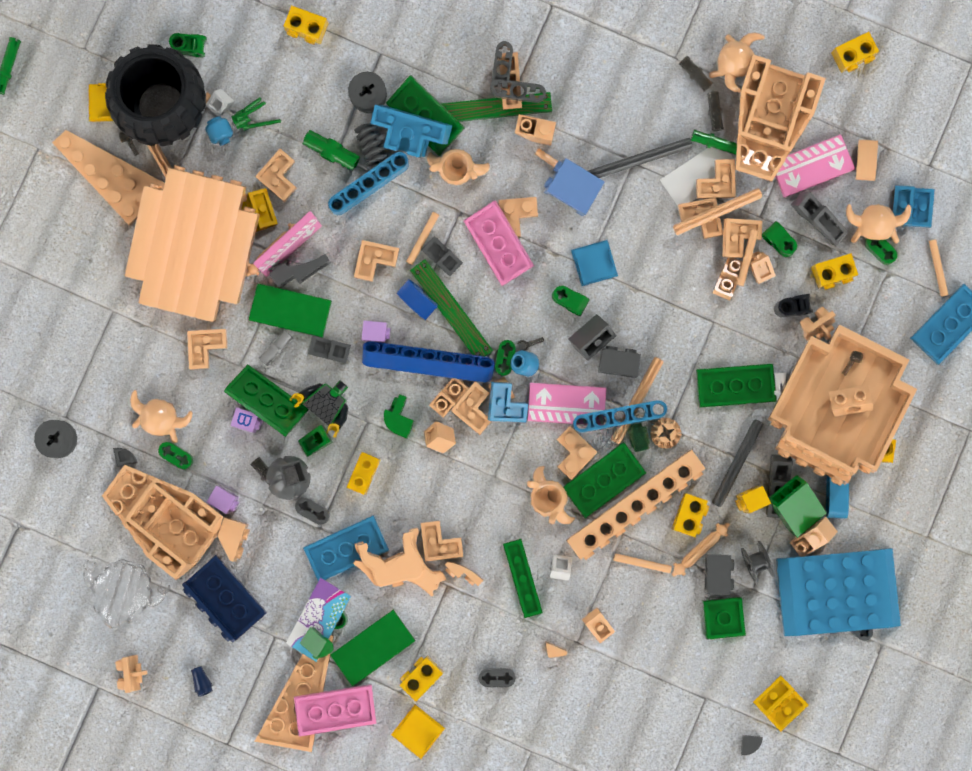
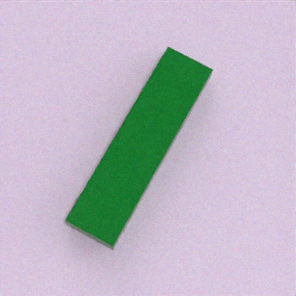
[503,539,543,619]

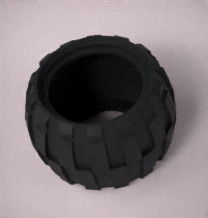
[105,44,206,147]

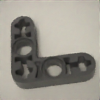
[491,41,546,103]

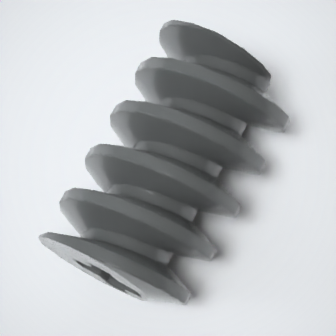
[354,123,388,166]

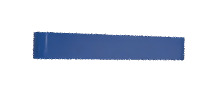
[362,341,494,382]

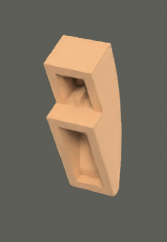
[499,52,522,110]

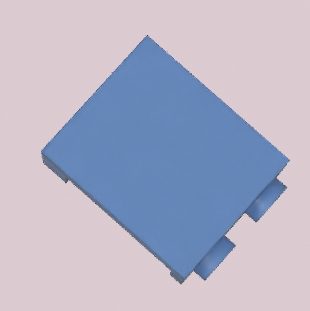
[544,158,605,216]

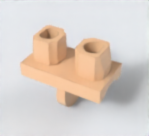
[800,307,836,341]
[115,655,147,693]

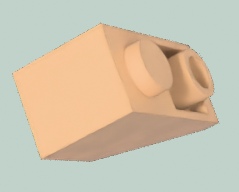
[515,114,556,146]
[218,517,250,562]
[790,517,838,557]

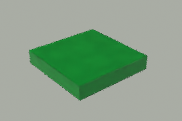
[702,597,746,640]

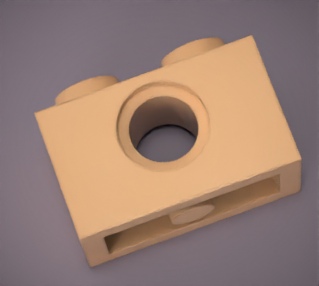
[829,385,873,417]

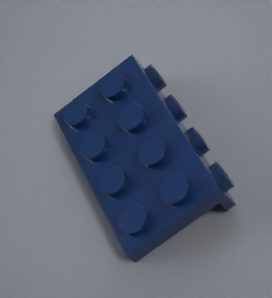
[182,555,267,643]

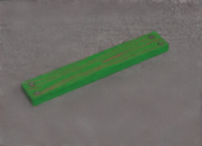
[441,92,552,122]
[410,259,493,357]

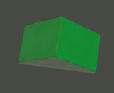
[298,425,333,457]

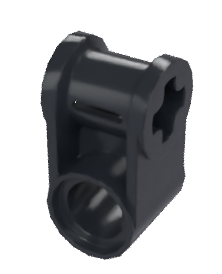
[774,294,813,318]

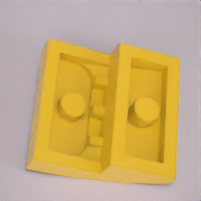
[242,188,278,232]
[753,675,809,732]

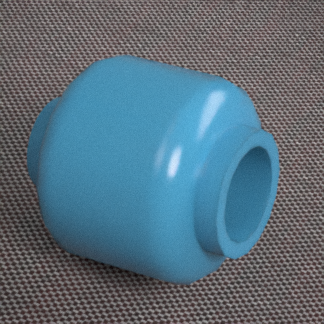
[205,116,233,146]
[511,350,539,377]

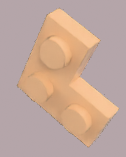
[255,149,297,203]
[696,159,736,199]
[499,197,538,237]
[678,198,723,239]
[722,218,762,258]
[354,240,400,282]
[187,329,228,370]
[451,381,492,435]
[557,426,597,480]
[421,521,464,562]

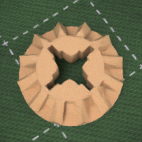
[650,418,682,449]

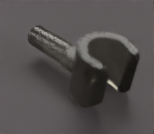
[119,132,139,156]
[517,337,544,351]
[842,351,863,376]

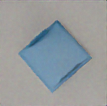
[571,240,618,286]

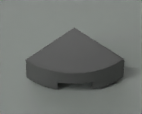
[113,448,137,467]
[741,735,763,755]

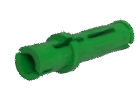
[0,37,21,95]
[691,129,737,155]

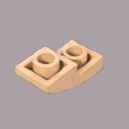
[856,140,878,181]
[712,257,742,301]
[429,378,470,418]
[445,561,483,586]

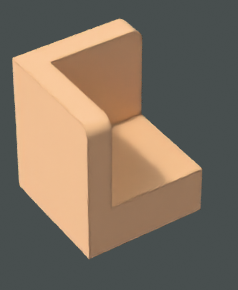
[424,421,456,453]

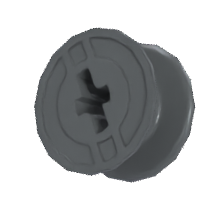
[348,71,387,113]
[34,420,78,458]
[741,541,775,584]

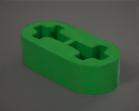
[865,238,897,265]
[495,340,516,376]
[158,442,193,469]

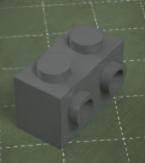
[568,314,616,361]
[598,346,641,378]
[704,554,734,595]

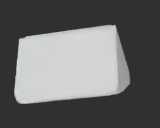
[206,89,234,116]
[550,555,572,580]

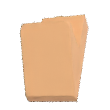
[582,608,615,643]

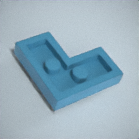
[488,382,528,422]

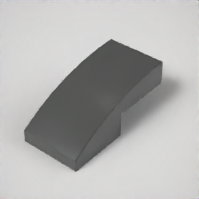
[421,236,463,276]
[308,335,351,364]

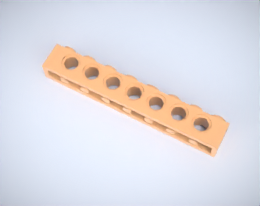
[566,450,706,560]

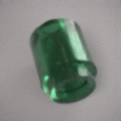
[628,423,650,452]

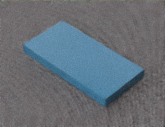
[910,284,972,365]
[303,515,389,581]

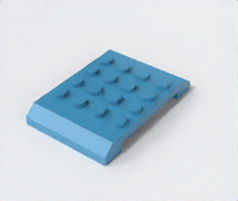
[776,548,901,636]

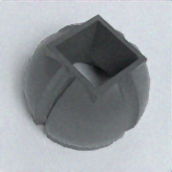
[266,456,311,500]

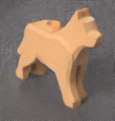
[353,527,446,596]

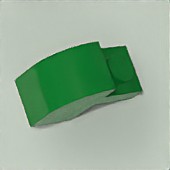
[384,394,415,439]

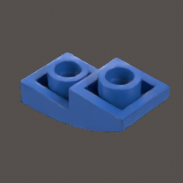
[396,279,438,320]

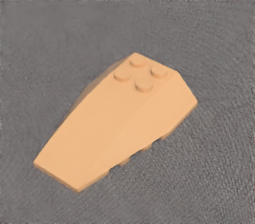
[735,54,826,182]
[102,465,223,580]

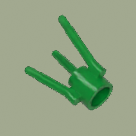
[231,97,281,131]

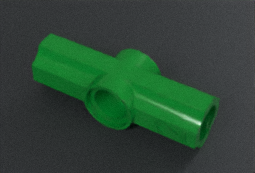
[302,130,360,171]

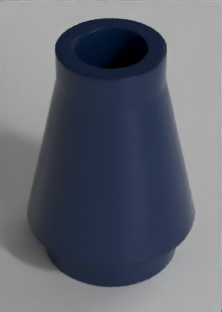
[191,666,213,697]

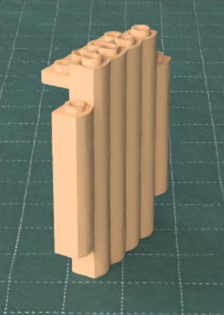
[125,165,260,322]
[768,325,917,486]

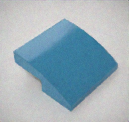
[893,186,935,228]

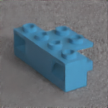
[371,105,452,158]

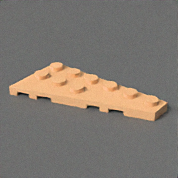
[52,130,165,225]
[254,635,334,752]

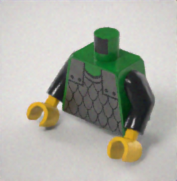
[290,380,349,438]

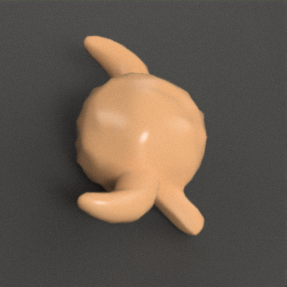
[709,33,765,93]
[427,149,490,185]
[846,204,911,244]
[130,390,193,443]
[527,466,575,524]

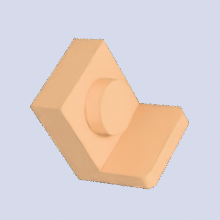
[750,252,776,284]

